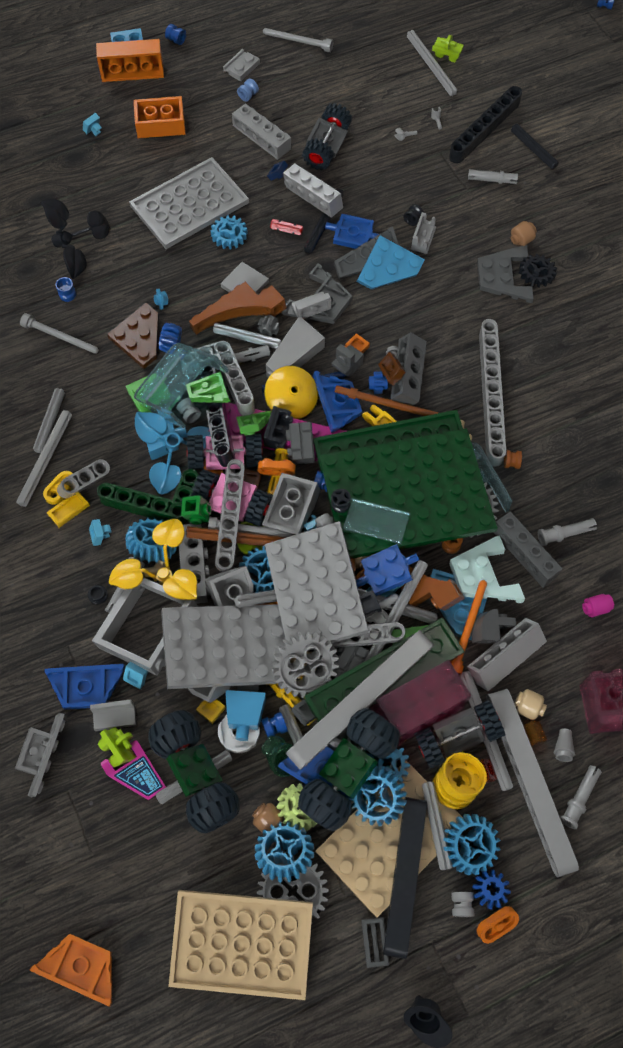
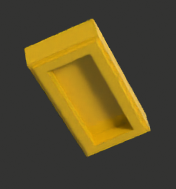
[47,492,90,528]

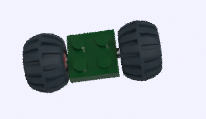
[298,708,400,831]
[148,710,240,833]

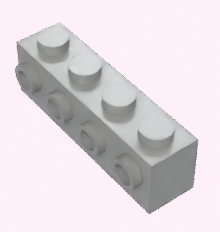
[232,103,291,160]
[283,163,343,218]
[467,618,547,691]

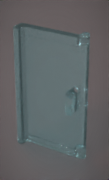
[343,498,410,544]

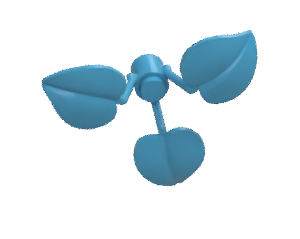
[135,412,210,495]

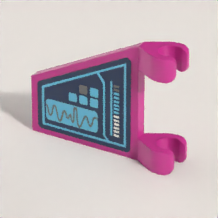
[101,740,166,800]

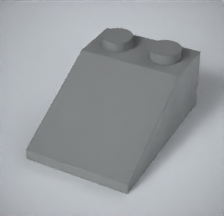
[262,473,321,535]

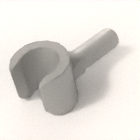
[431,107,442,130]
[394,128,417,141]

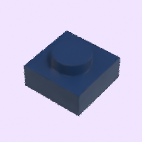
[267,161,288,181]

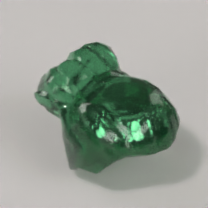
[261,735,293,777]

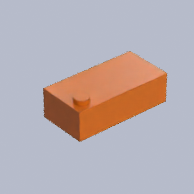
[96,39,164,82]

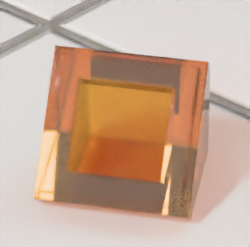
[523,721,547,746]

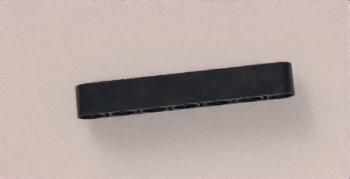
[449,86,522,164]
[199,361,235,467]
[383,797,427,959]

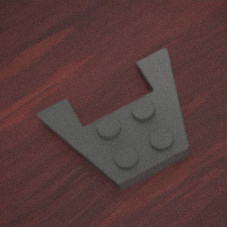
[477,245,534,303]
[281,263,353,324]

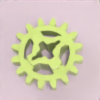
[276,783,317,831]

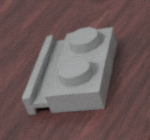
[223,49,260,81]

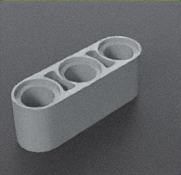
[57,459,110,498]

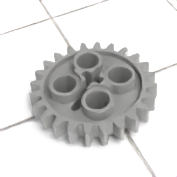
[271,631,339,698]
[257,856,329,925]

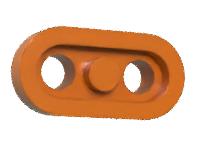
[257,458,296,476]
[477,906,519,944]

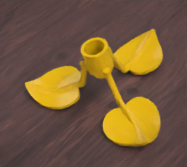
[109,519,197,600]

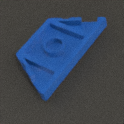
[313,371,362,433]
[45,664,125,710]
[278,746,349,798]

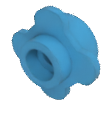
[154,289,168,310]

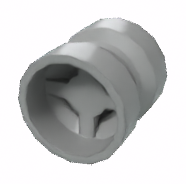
[176,398,201,424]
[451,892,475,917]

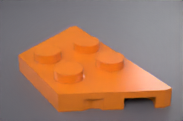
[30,934,112,1007]

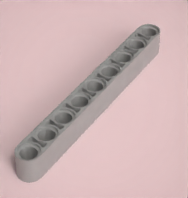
[479,319,506,467]
[286,630,434,770]
[487,689,579,877]

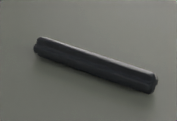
[511,124,559,169]

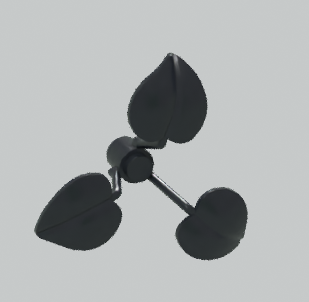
[40,199,110,279]

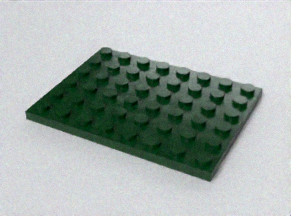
[319,428,497,559]

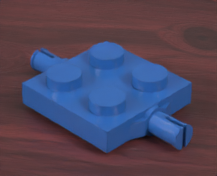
[325,214,379,249]
[356,544,420,596]

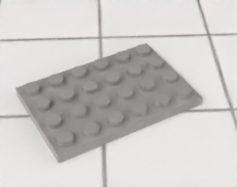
[129,157,249,249]
[265,521,369,650]
[161,605,291,689]

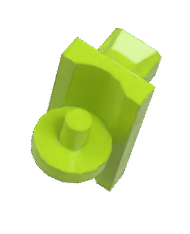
[432,35,464,63]
[98,727,136,767]

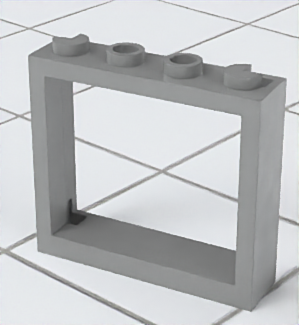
[92,577,198,676]

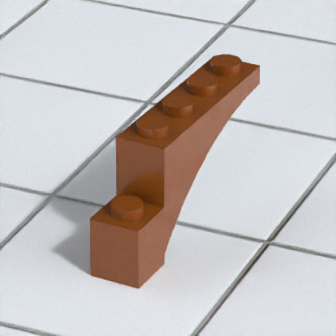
[189,281,286,335]
[400,566,465,611]

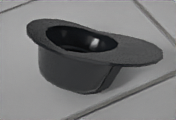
[403,995,453,1048]

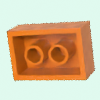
[134,96,186,138]

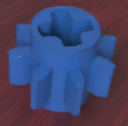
[369,372,388,394]

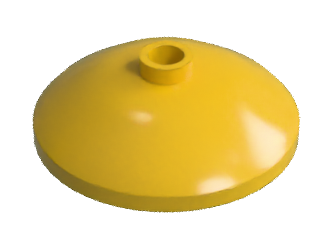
[264,366,318,419]

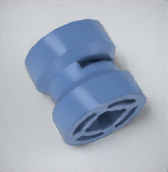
[237,78,259,102]

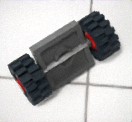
[302,103,352,170]
[414,700,506,769]

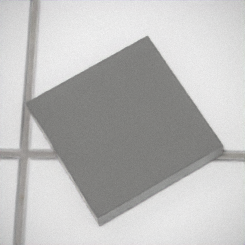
[221,262,269,294]

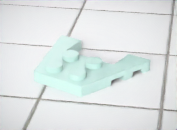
[449,535,525,603]

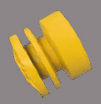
[432,752,487,810]

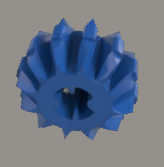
[159,323,182,354]
[472,870,511,910]

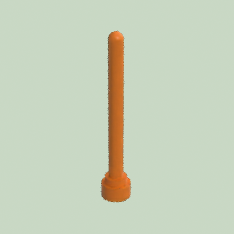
[446,580,487,674]

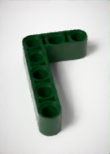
[97,469,198,525]

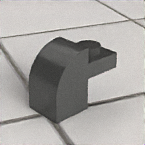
[332,344,364,376]
[471,609,516,644]

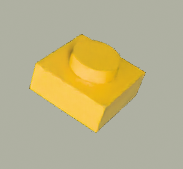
[196,699,226,724]

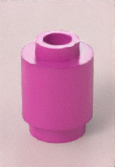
[582,594,614,618]

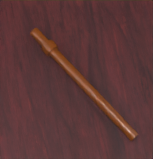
[334,385,438,416]

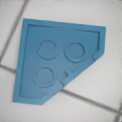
[356,235,425,290]
[431,569,487,641]

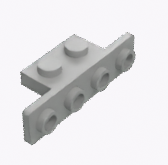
[15,713,65,797]

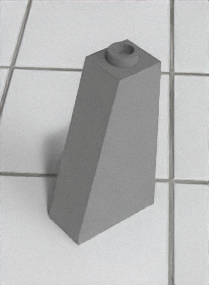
[266,316,325,378]

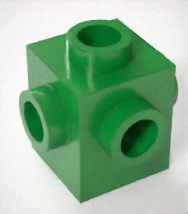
[181,495,212,525]

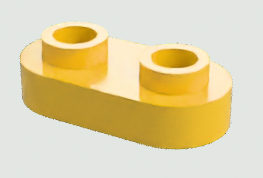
[43,471,73,505]

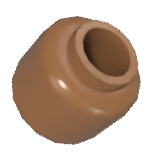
[511,221,537,246]
[252,803,284,833]

